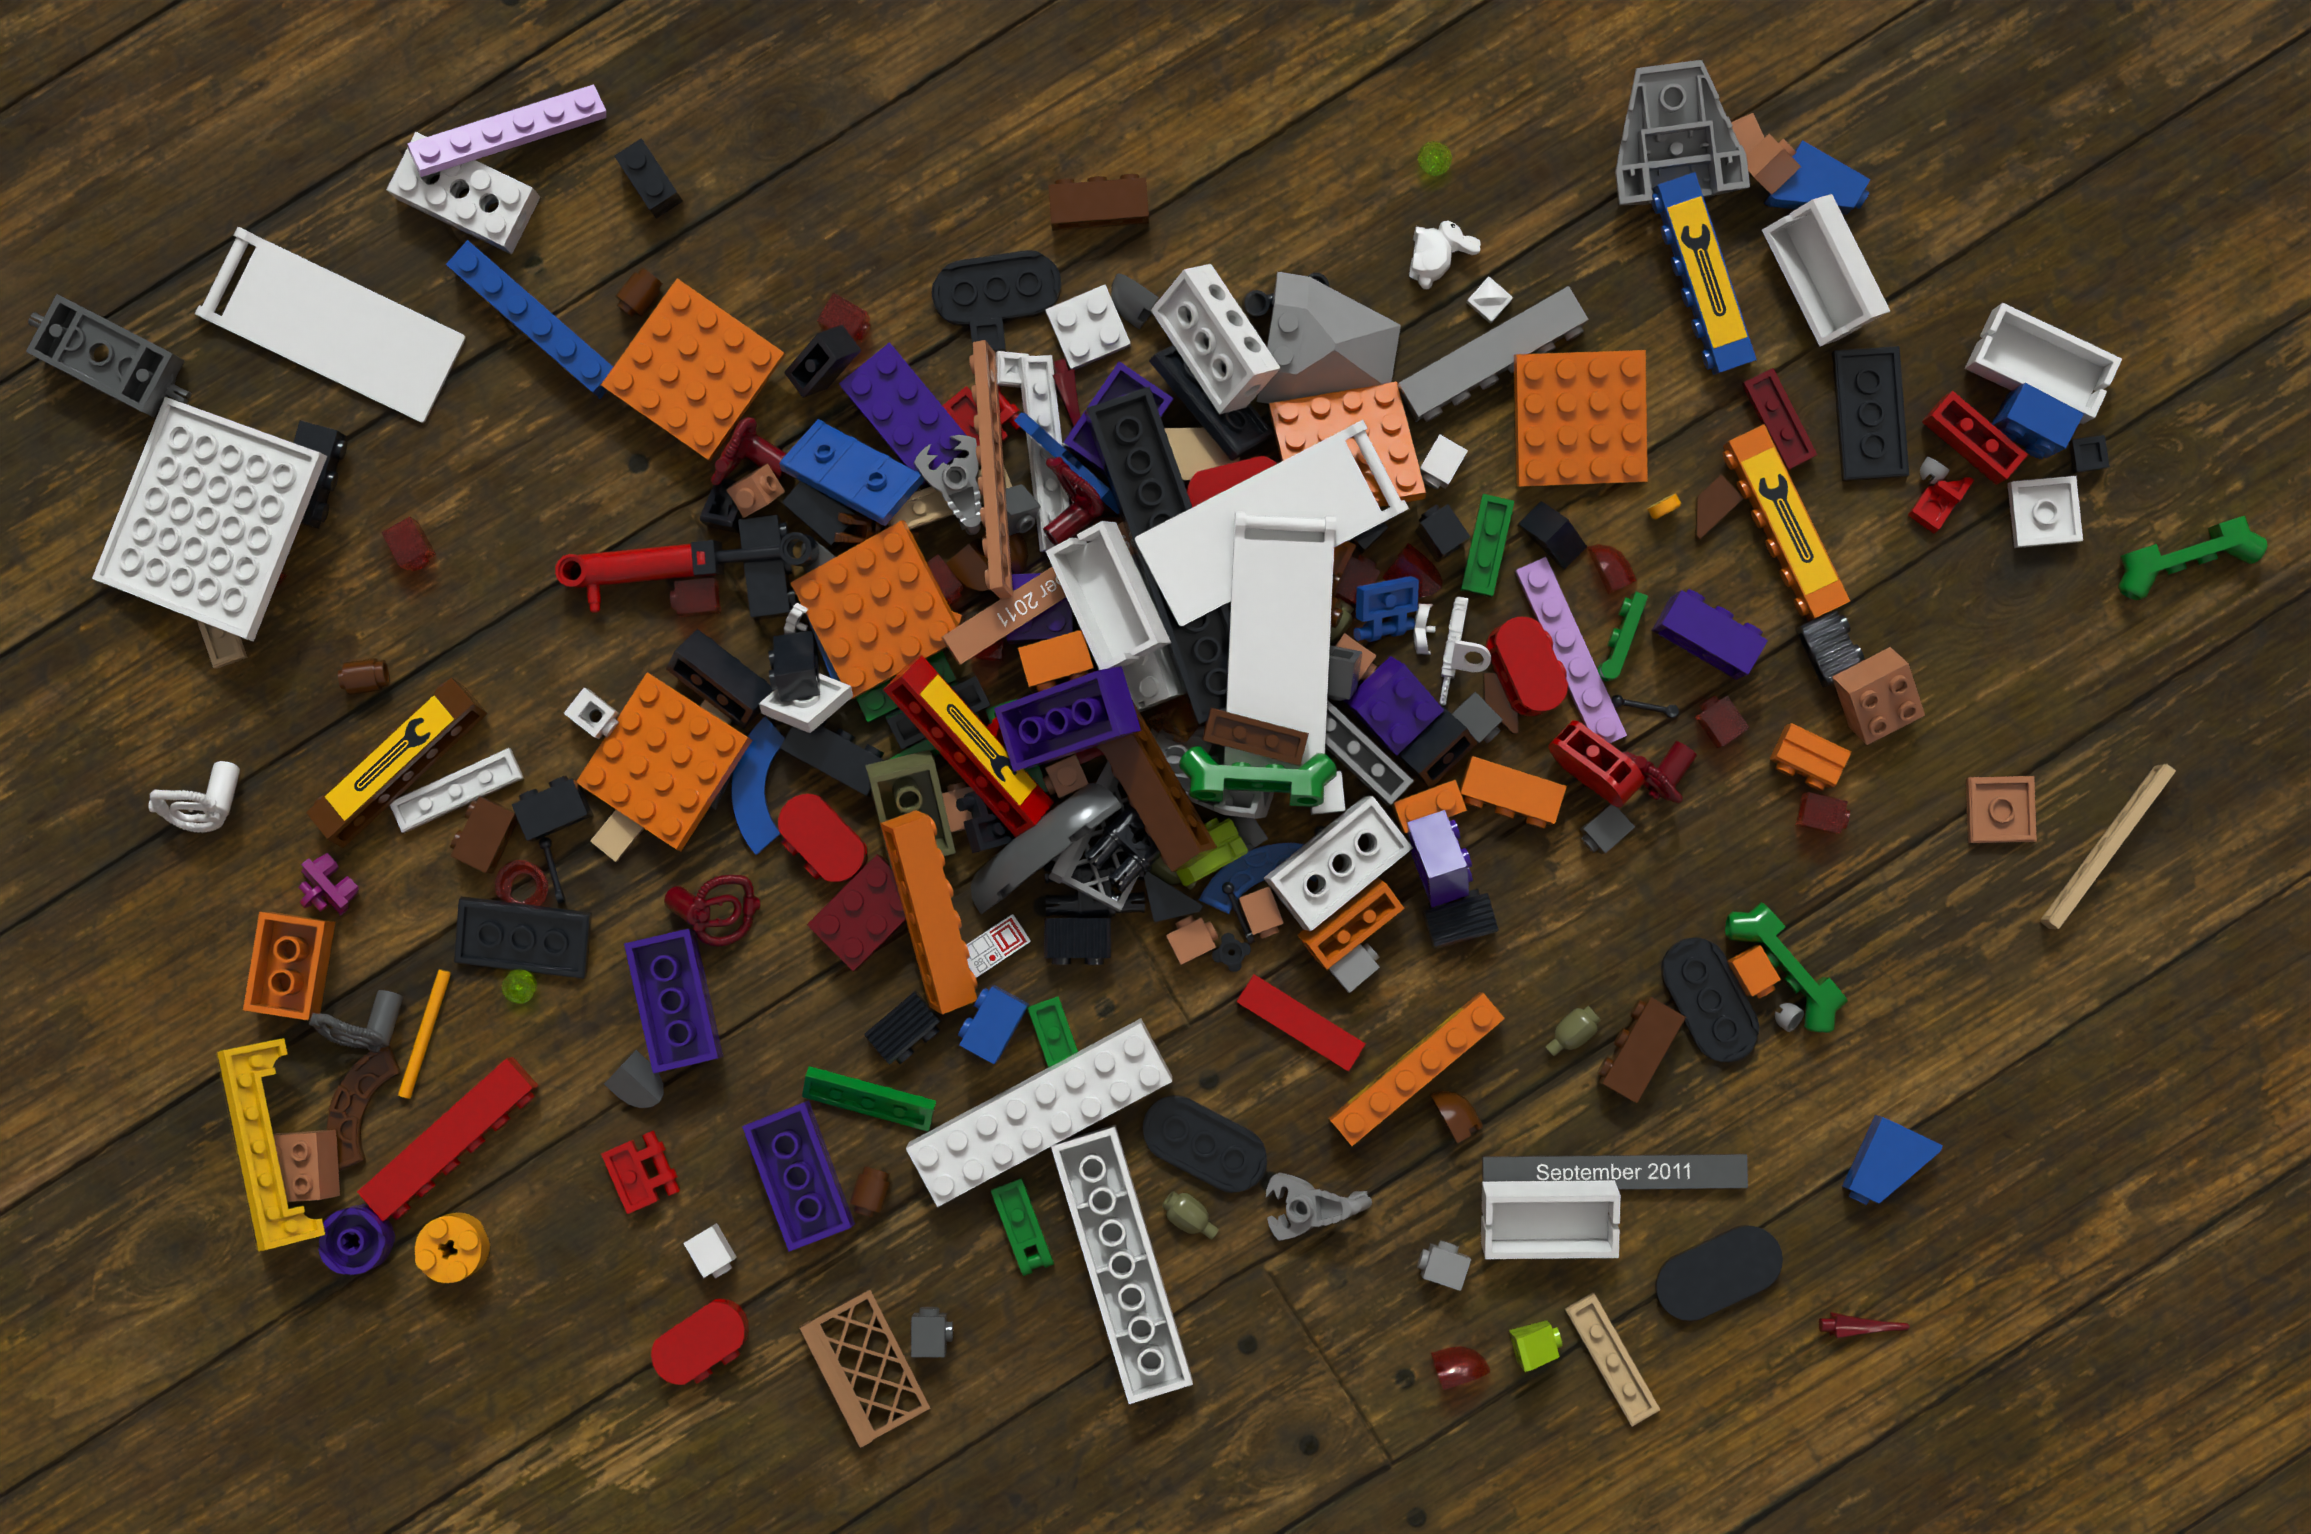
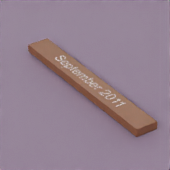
[941,522,1134,665]

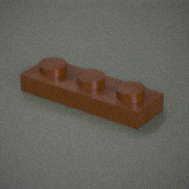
[1202,707,1309,766]

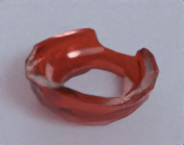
[495,860,548,906]

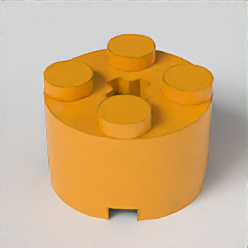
[415,1212,490,1283]

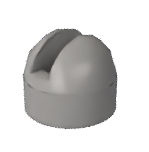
[1920,456,1950,485]
[1775,1003,1804,1032]

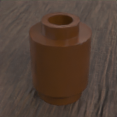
[615,268,663,317]
[338,658,390,695]
[850,1166,890,1217]

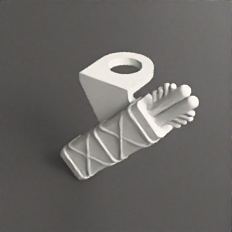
[1440,597,1491,706]

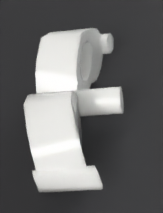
[784,603,808,635]
[1413,603,1435,655]

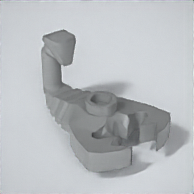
[913,435,982,535]
[1266,1173,1372,1241]

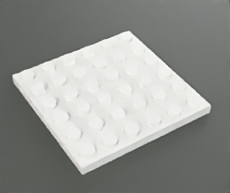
[92,397,327,642]

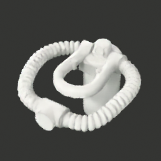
[149,761,240,833]

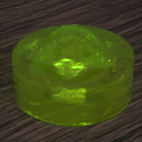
[1418,141,1452,176]
[502,969,537,1004]

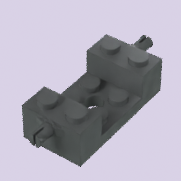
[26,294,191,418]

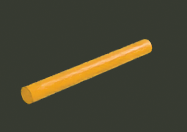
[398,969,451,1099]

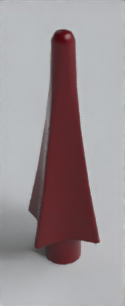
[1052,359,1080,428]
[1819,1312,1910,1338]

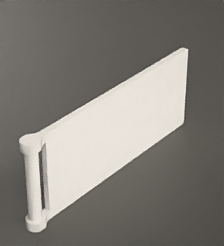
[195,227,466,423]
[1135,420,1409,626]
[1224,512,1336,769]

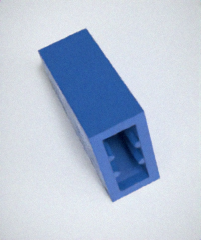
[1763,140,1870,215]
[1842,1115,1943,1205]

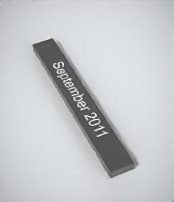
[1482,1154,1748,1189]

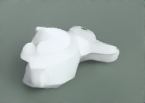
[1409,221,1481,289]

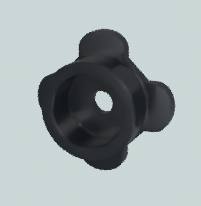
[1212,933,1251,972]

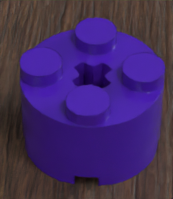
[318,1204,395,1275]

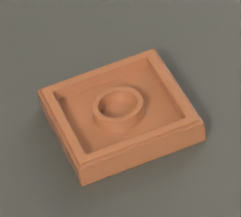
[1966,776,2037,843]

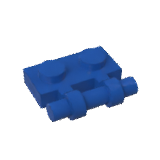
[1354,576,1419,642]

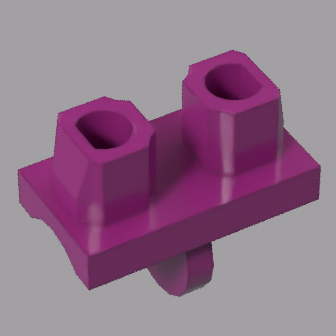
[298,853,359,916]

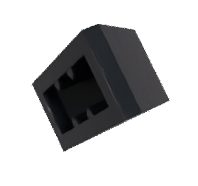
[700,478,742,533]
[1517,501,1587,570]
[1144,871,1203,922]

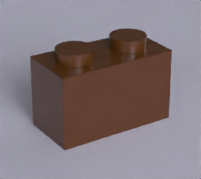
[450,797,518,874]

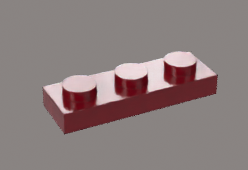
[1742,368,1818,470]

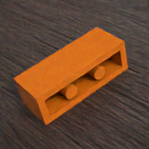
[1459,756,1567,829]
[1297,877,1405,970]

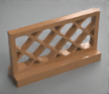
[799,1290,930,1448]

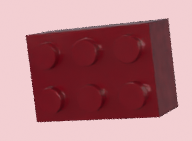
[807,854,907,972]

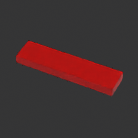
[1236,974,1366,1072]

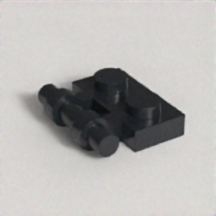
[956,791,1018,854]

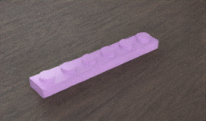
[408,84,606,177]
[1515,557,1627,743]

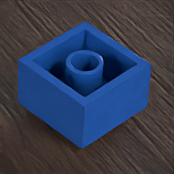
[1991,382,2084,459]
[958,985,1029,1064]

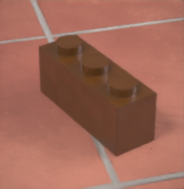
[1048,174,1149,231]
[1597,996,1686,1103]

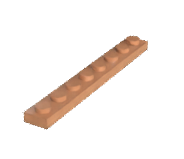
[969,340,1013,599]

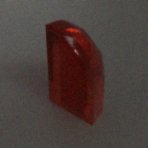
[1382,543,1443,597]
[1587,544,1637,594]
[1431,1346,1491,1390]

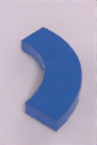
[1014,412,1119,514]
[732,716,785,855]
[1199,843,1317,914]

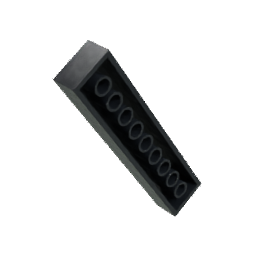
[1084,386,1230,725]

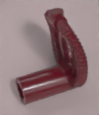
[711,417,787,485]
[1043,457,1104,546]
[1623,741,1697,804]
[664,875,760,947]

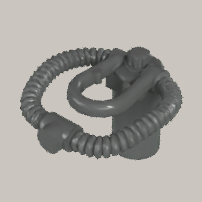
[309,990,403,1053]

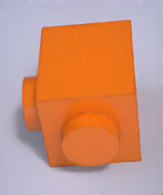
[1727,945,1781,999]

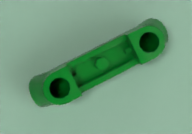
[2118,515,2268,600]
[1179,746,1337,806]
[1725,902,1848,1033]

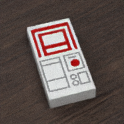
[967,914,1031,978]

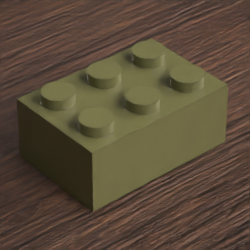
[865,750,956,869]

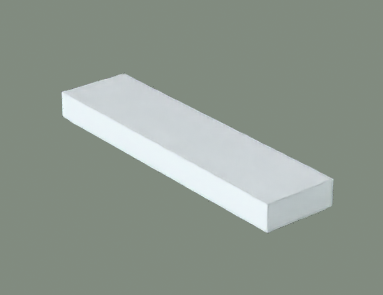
[390,748,524,833]

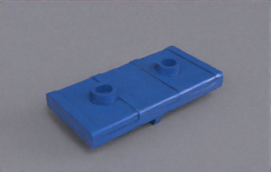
[779,419,925,526]

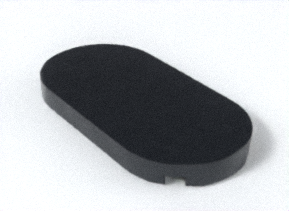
[932,250,1061,327]
[1661,938,1759,1062]
[1143,1095,1267,1193]
[1655,1225,1783,1321]

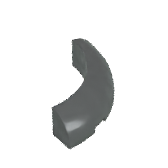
[971,783,1122,915]

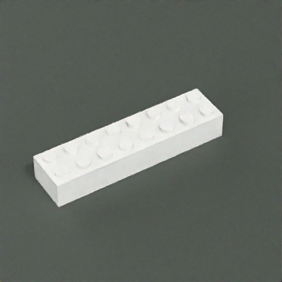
[906,1018,1172,1207]
[1051,1125,1193,1404]

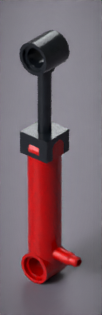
[555,532,819,613]

